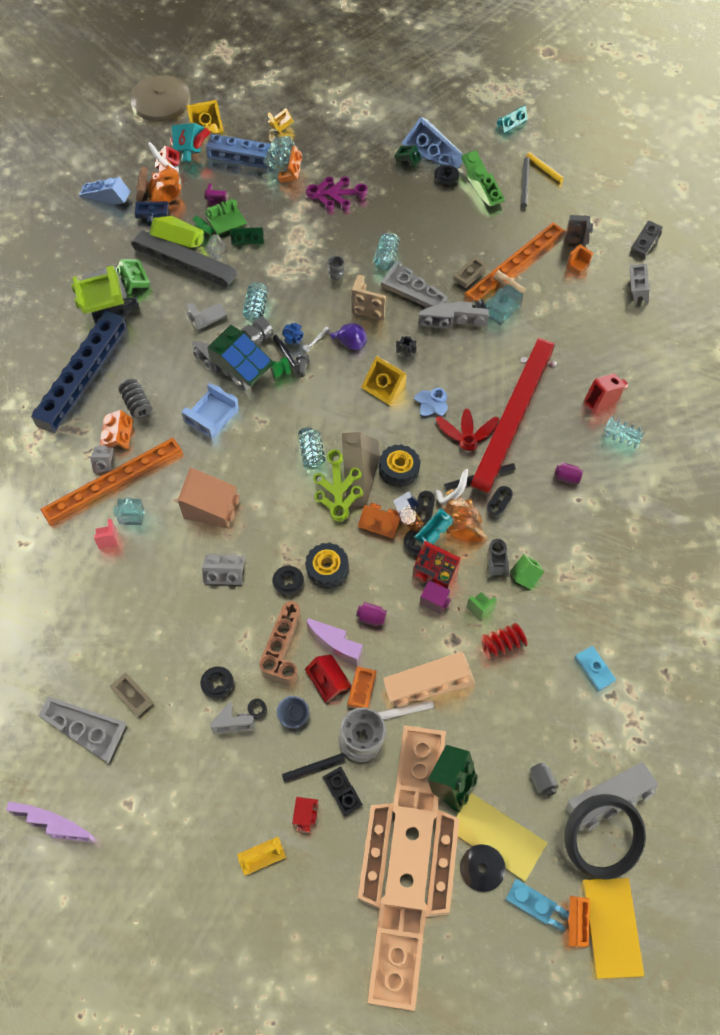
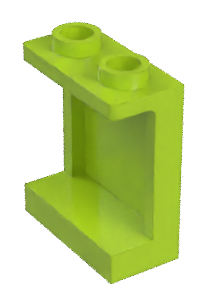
[71,266,124,314]

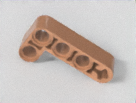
[259,601,301,686]

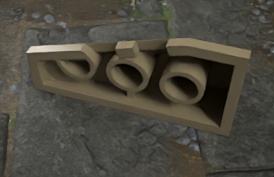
[342,432,380,509]

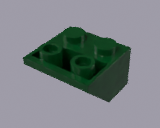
[427,745,478,813]

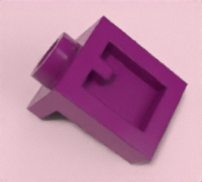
[204,184,228,207]

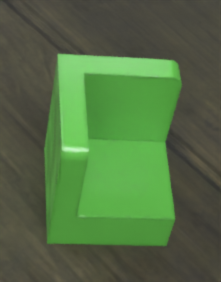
[510,554,545,589]
[467,592,497,621]

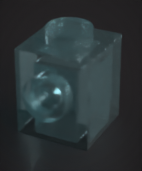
[113,497,144,525]

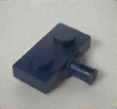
[134,201,169,226]

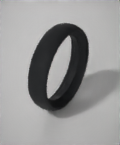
[564,794,646,880]

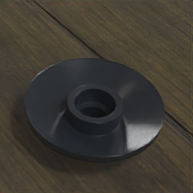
[460,844,506,892]

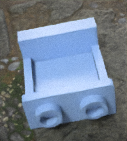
[181,383,239,439]

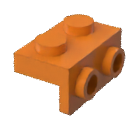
[278,146,302,183]
[99,410,133,449]
[357,502,402,539]

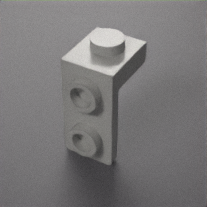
[186,302,227,330]

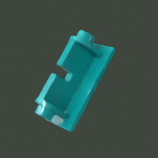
[496,105,528,133]
[415,508,454,544]

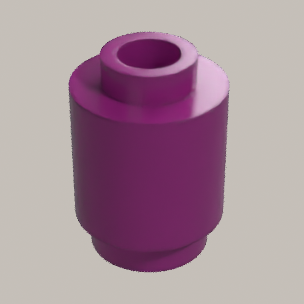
[554,462,583,485]
[356,602,387,626]

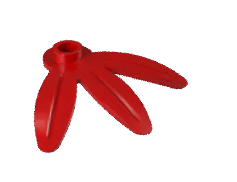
[436,409,500,451]

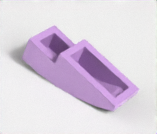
[307,618,363,666]

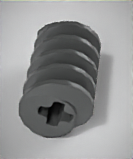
[118,379,153,418]

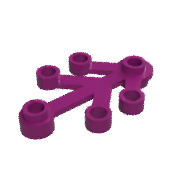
[306,176,368,211]

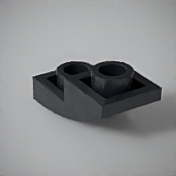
[322,766,363,816]

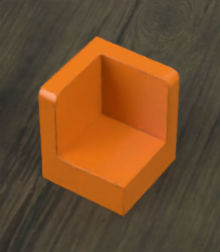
[566,244,593,276]

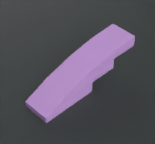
[6,802,95,842]

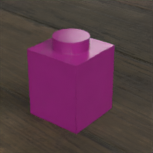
[419,581,452,615]

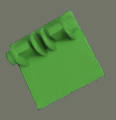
[204,198,247,235]

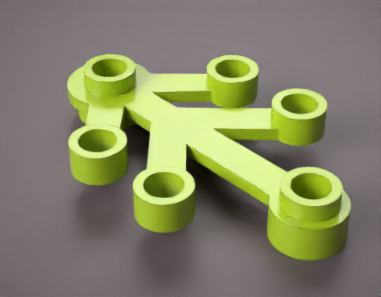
[313,449,363,522]

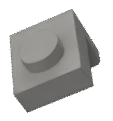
[90,445,114,474]

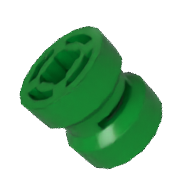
[270,357,292,379]

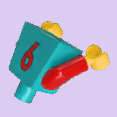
[170,123,218,163]

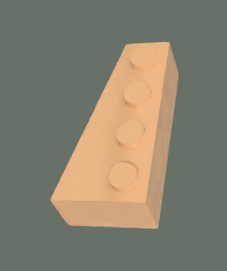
[383,651,476,707]

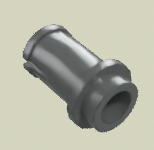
[294,353,310,377]

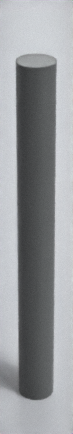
[521,157,530,208]

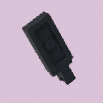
[91,297,139,324]

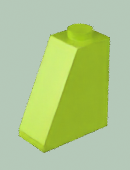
[150,216,204,248]

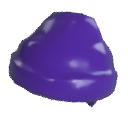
[330,323,367,350]

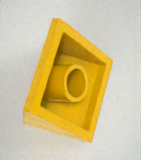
[186,100,224,135]
[361,356,406,405]

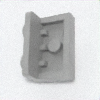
[202,554,245,585]

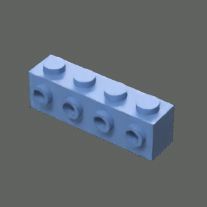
[206,134,272,169]

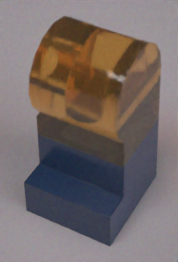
[393,491,423,531]

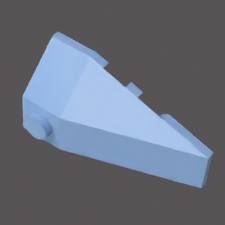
[402,117,463,169]

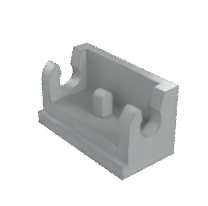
[630,264,649,303]

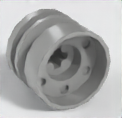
[339,707,386,763]

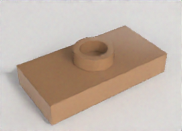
[136,166,149,202]

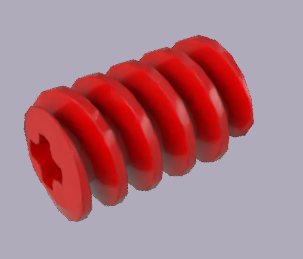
[481,623,528,660]

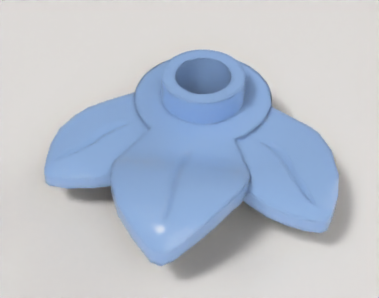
[413,388,448,416]

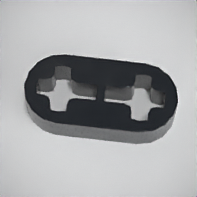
[486,486,513,519]
[414,491,435,526]

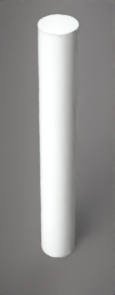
[377,700,434,720]

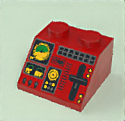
[412,541,461,590]

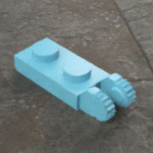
[505,879,569,933]

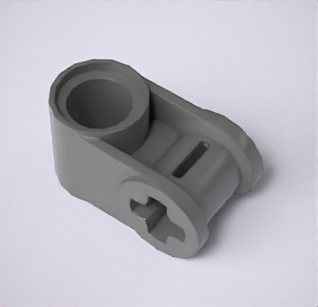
[487,538,509,577]

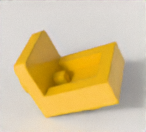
[267,109,294,133]

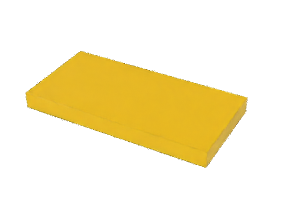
[582,878,644,979]

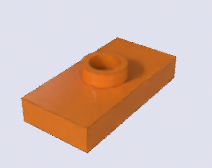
[347,666,377,709]
[568,896,590,947]

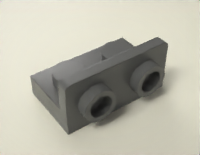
[564,215,593,247]

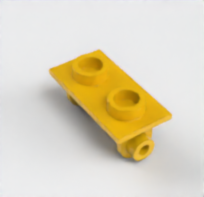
[237,837,286,876]

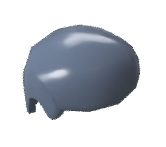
[277,696,310,728]

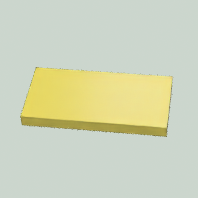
[456,792,547,882]

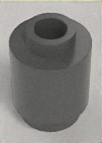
[530,762,559,797]

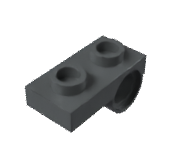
[631,220,663,257]

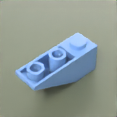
[79,177,131,205]

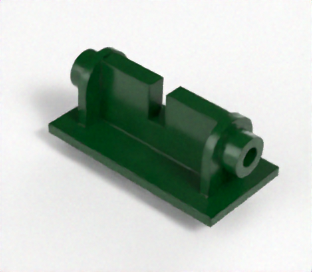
[230,227,264,245]

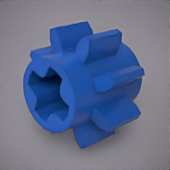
[282,323,304,345]

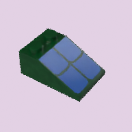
[207,325,274,387]

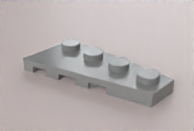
[381,260,448,308]
[39,696,126,764]

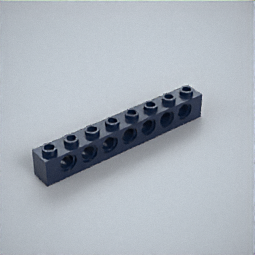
[31,311,127,434]

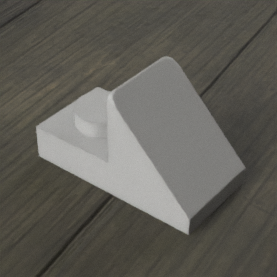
[210,702,255,734]

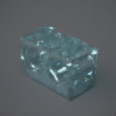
[264,136,296,172]

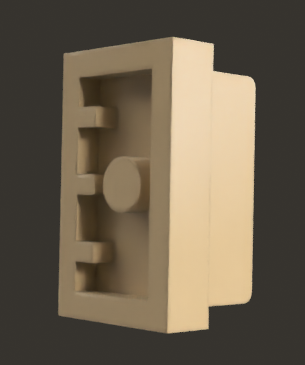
[351,274,386,320]

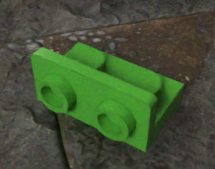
[116,259,150,294]

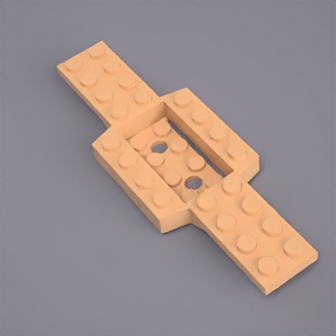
[358,725,459,1011]

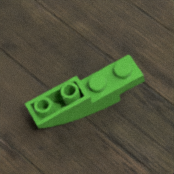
[461,150,505,207]

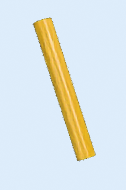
[526,152,564,183]

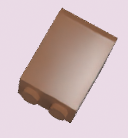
[178,468,240,528]

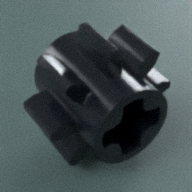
[396,336,417,358]

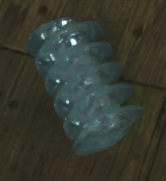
[374,233,400,271]
[242,283,269,322]
[604,415,646,450]
[298,428,326,469]

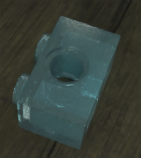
[485,284,524,326]

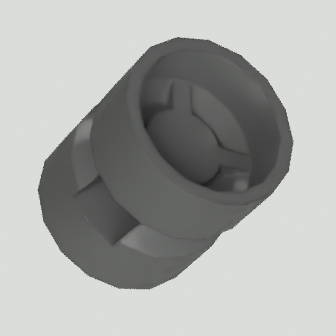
[241,316,274,346]

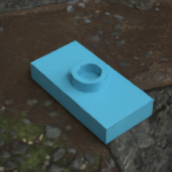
[575,646,616,691]

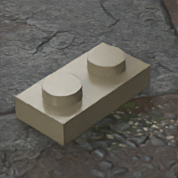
[453,256,488,288]
[109,672,153,717]

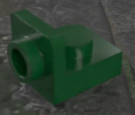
[394,145,421,167]

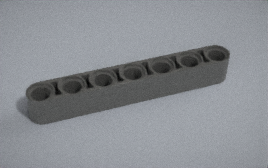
[131,230,237,288]

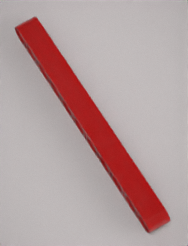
[471,337,555,494]

